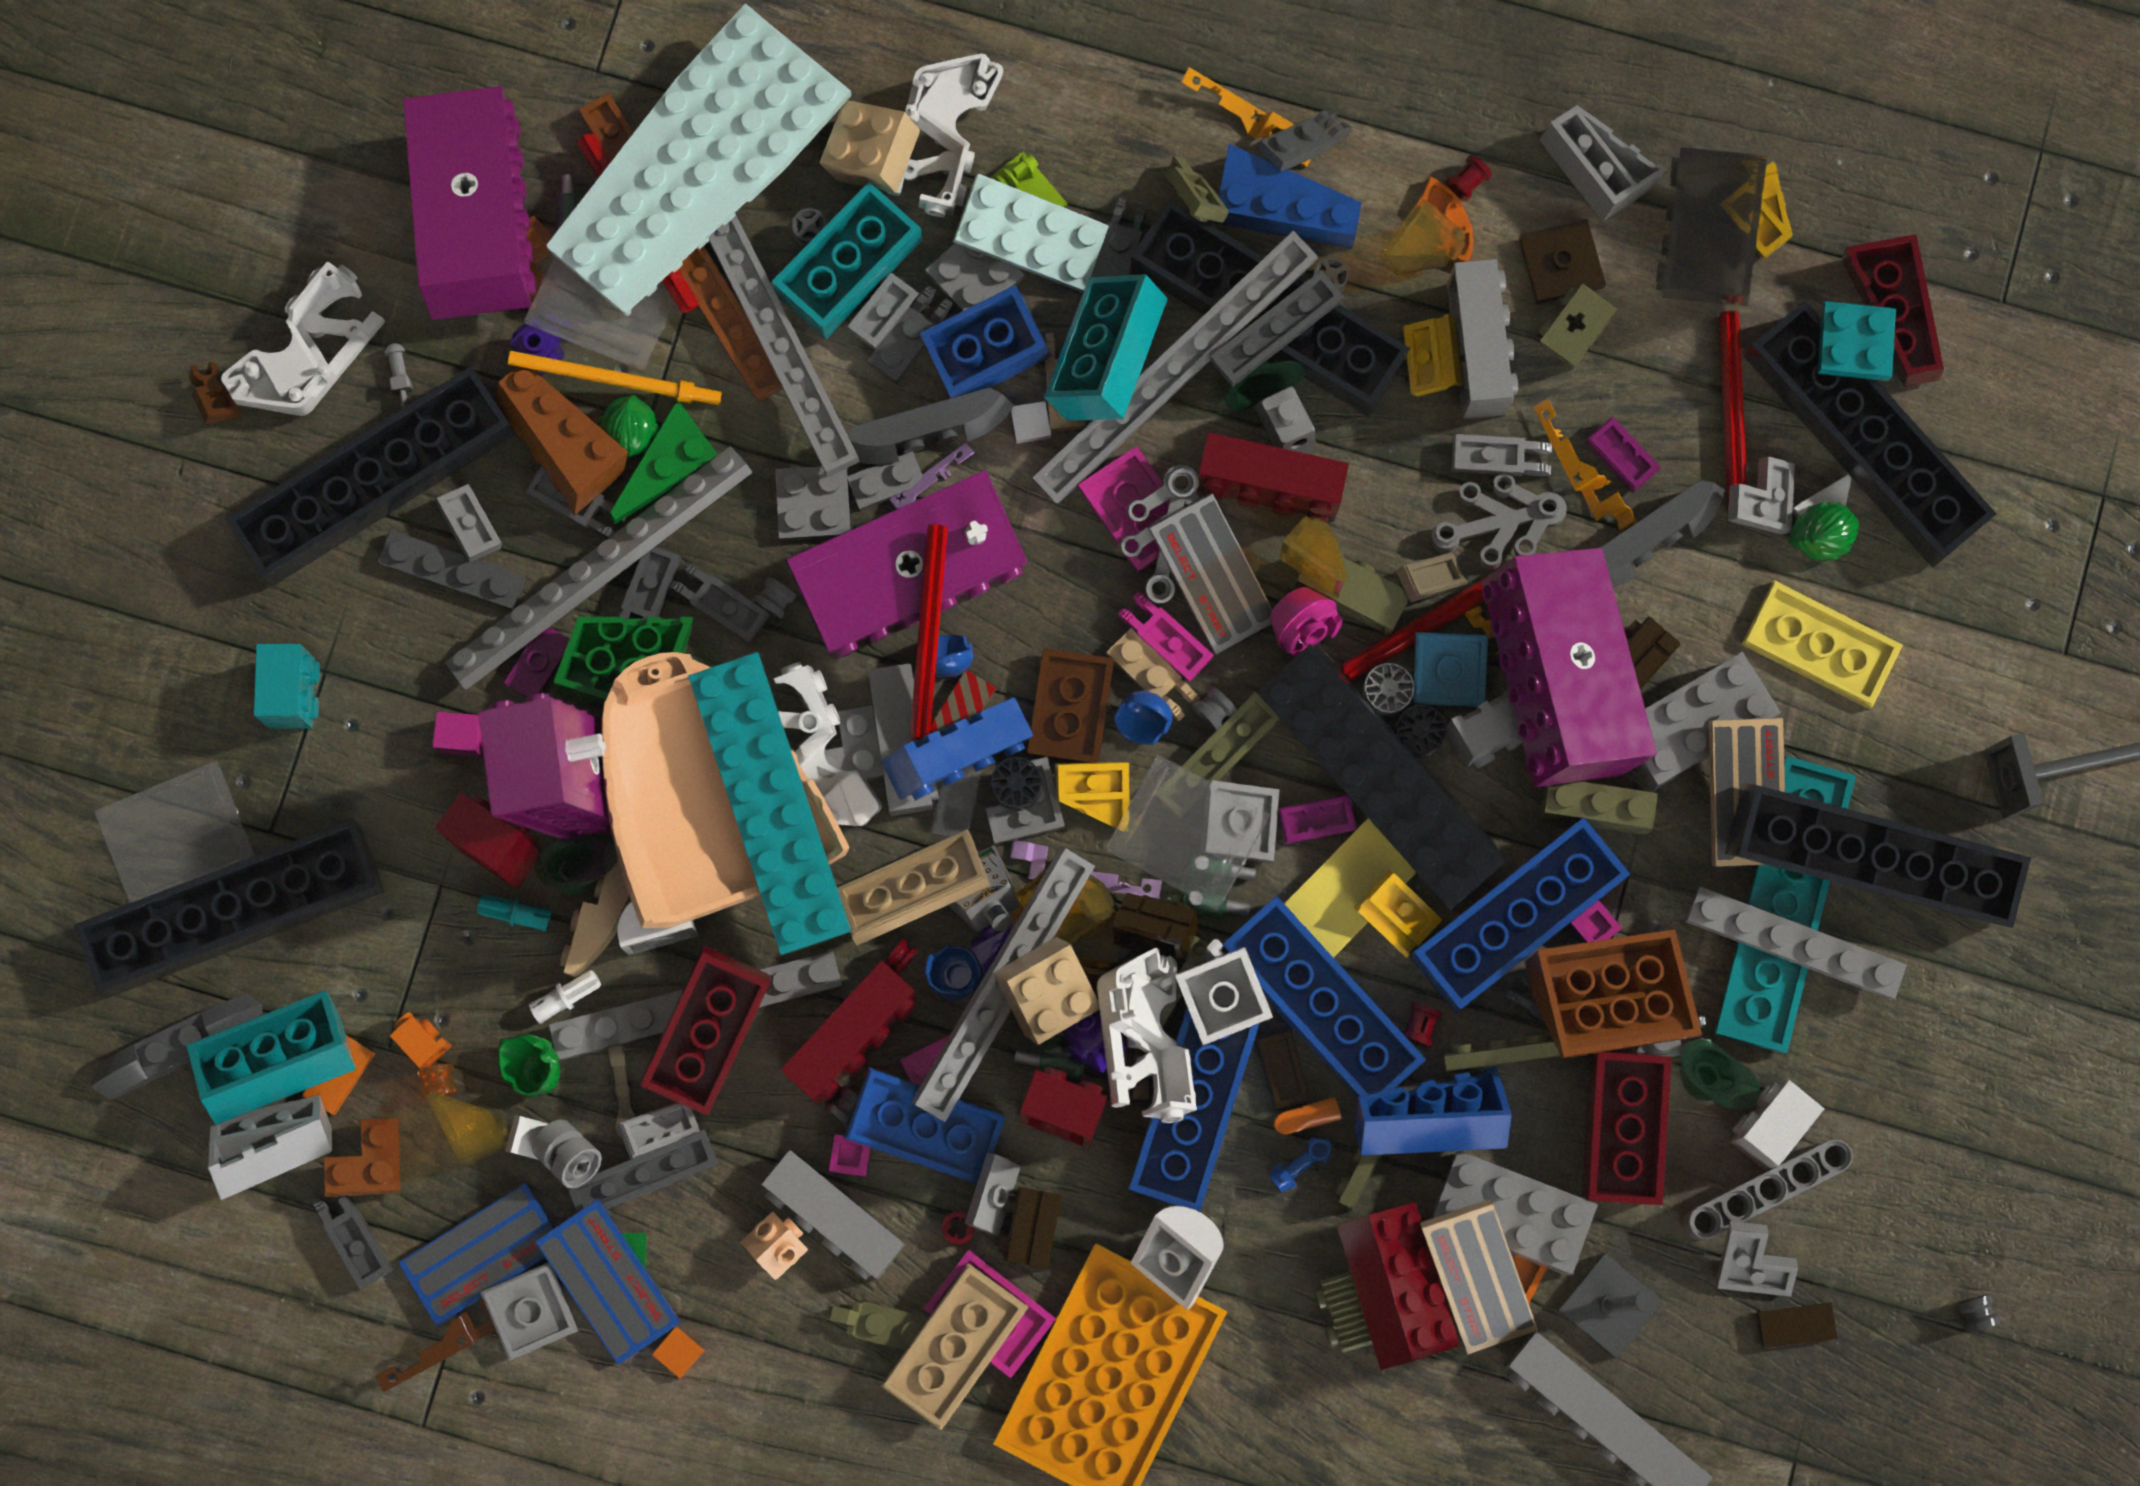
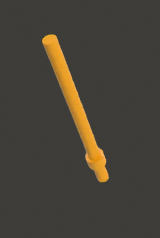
[507,351,722,406]

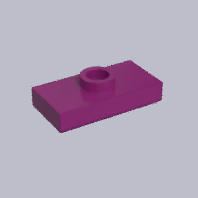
[1585,416,1661,493]
[504,627,569,697]
[1278,794,1357,845]

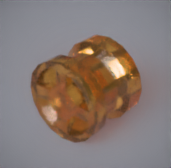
[417,1063,458,1100]

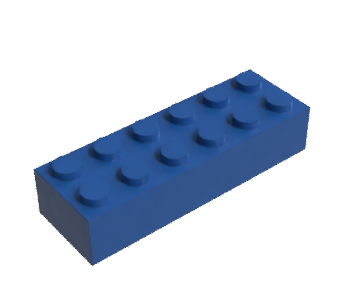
[1410,818,1630,1014]
[1221,896,1426,1101]
[1128,1007,1260,1212]

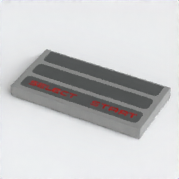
[1148,493,1273,654]

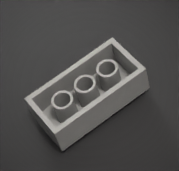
[1447,259,1518,420]
[1636,652,1781,792]
[1430,1151,1598,1276]

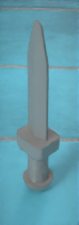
[384,343,413,409]

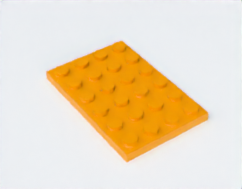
[993,1243,1227,1486]

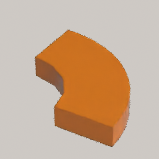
[1415,176,1473,263]

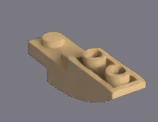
[561,843,632,978]

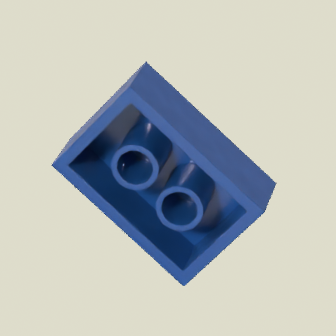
[920,285,1052,398]

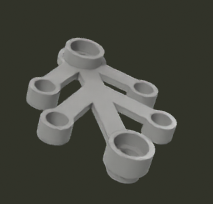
[1120,465,1200,603]
[1431,473,1567,570]

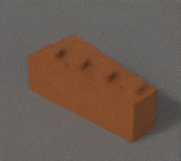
[496,367,628,516]

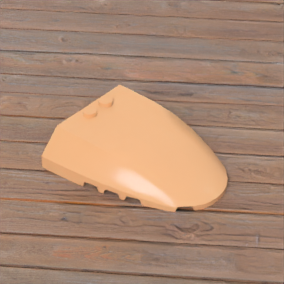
[601,652,849,928]

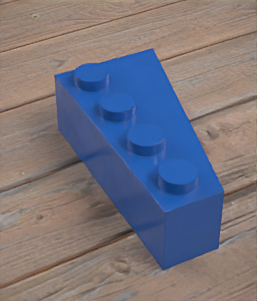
[1214,144,1362,249]
[881,697,1034,801]
[1354,1066,1512,1155]

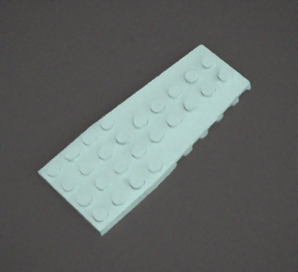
[547,3,852,316]

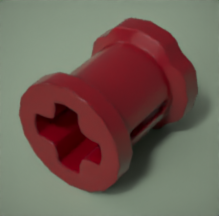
[1445,155,1492,202]
[1401,1002,1442,1048]

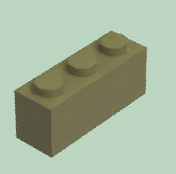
[1294,543,1409,637]
[1539,781,1658,835]

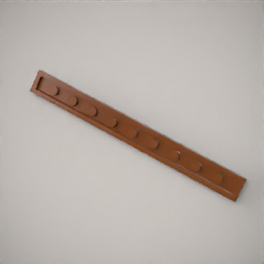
[578,92,783,403]

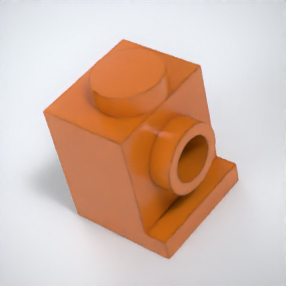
[390,1012,452,1071]

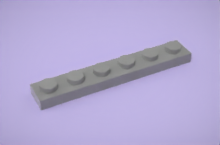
[1685,887,1907,1000]

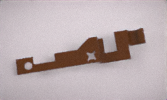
[375,1297,496,1392]

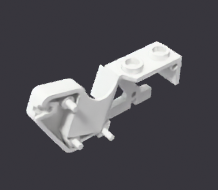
[887,54,1003,217]
[221,261,385,416]
[774,662,882,826]
[1097,948,1197,1123]

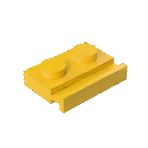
[1403,314,1463,397]
[1354,870,1442,958]

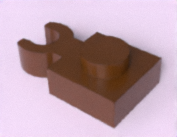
[189,362,242,424]

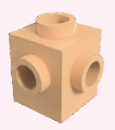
[740,1211,808,1280]

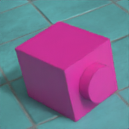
[433,712,483,757]

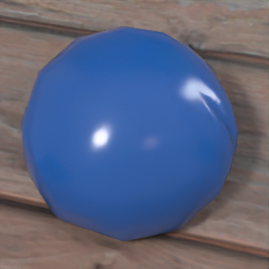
[935,635,974,679]
[1114,690,1173,745]
[924,945,983,1001]

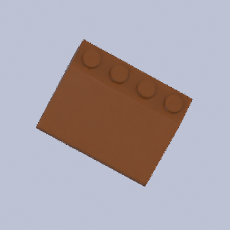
[1525,929,1702,1059]

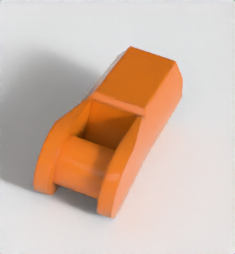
[1273,1097,1342,1134]

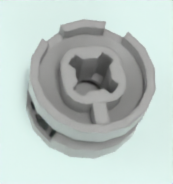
[1362,663,1414,717]

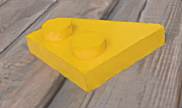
[1719,161,1792,260]
[1055,762,1130,832]

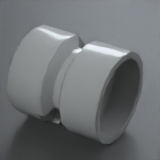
[532,1119,602,1188]

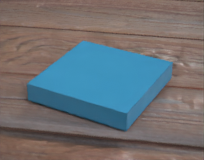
[1412,632,1488,707]

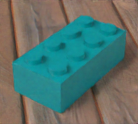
[771,182,922,340]
[1044,274,1168,421]
[186,990,356,1125]

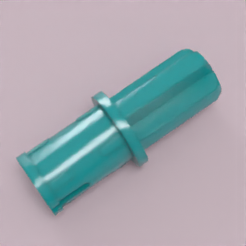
[477,894,552,932]

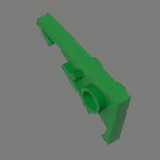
[610,402,718,525]

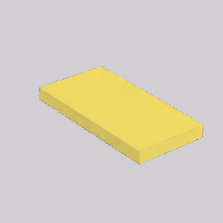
[1741,580,1903,710]
[1284,818,1417,958]

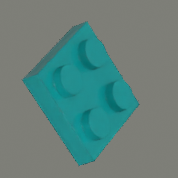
[1818,301,1896,381]

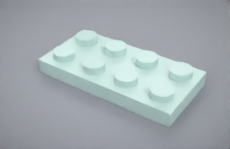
[953,174,1109,293]

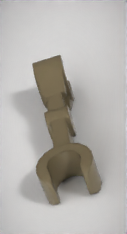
[608,1045,637,1138]

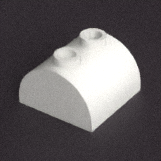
[617,902,699,956]
[1131,1206,1223,1310]

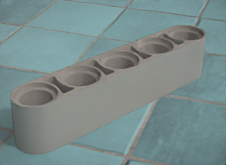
[1683,1139,1853,1240]

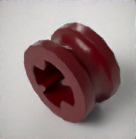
[884,939,918,976]
[942,1211,975,1245]

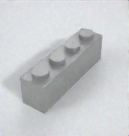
[868,663,939,817]
[761,1150,905,1280]

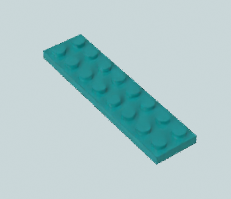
[688,652,852,955]
[1713,756,1856,1054]

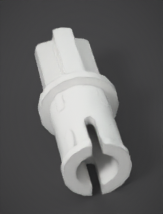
[529,970,601,1024]

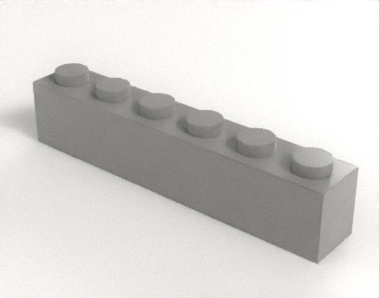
[1504,1332,1713,1486]

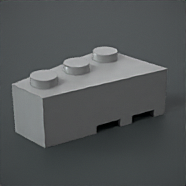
[1539,105,1668,222]
[1446,690,1523,769]
[208,1095,332,1200]

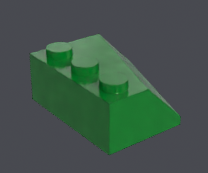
[553,616,693,709]

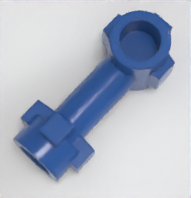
[1268,1137,1332,1193]

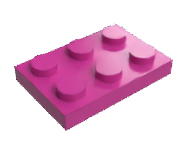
[1078,446,1170,574]
[923,1250,1056,1378]

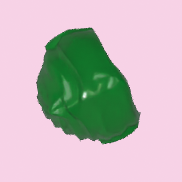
[598,395,658,458]
[1789,501,1859,562]
[498,1033,561,1098]

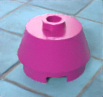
[1270,587,1342,657]

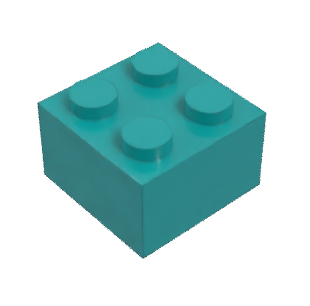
[254,644,320,729]

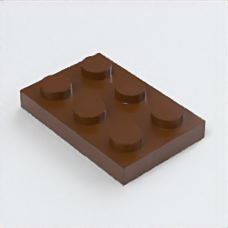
[1027,648,1114,763]

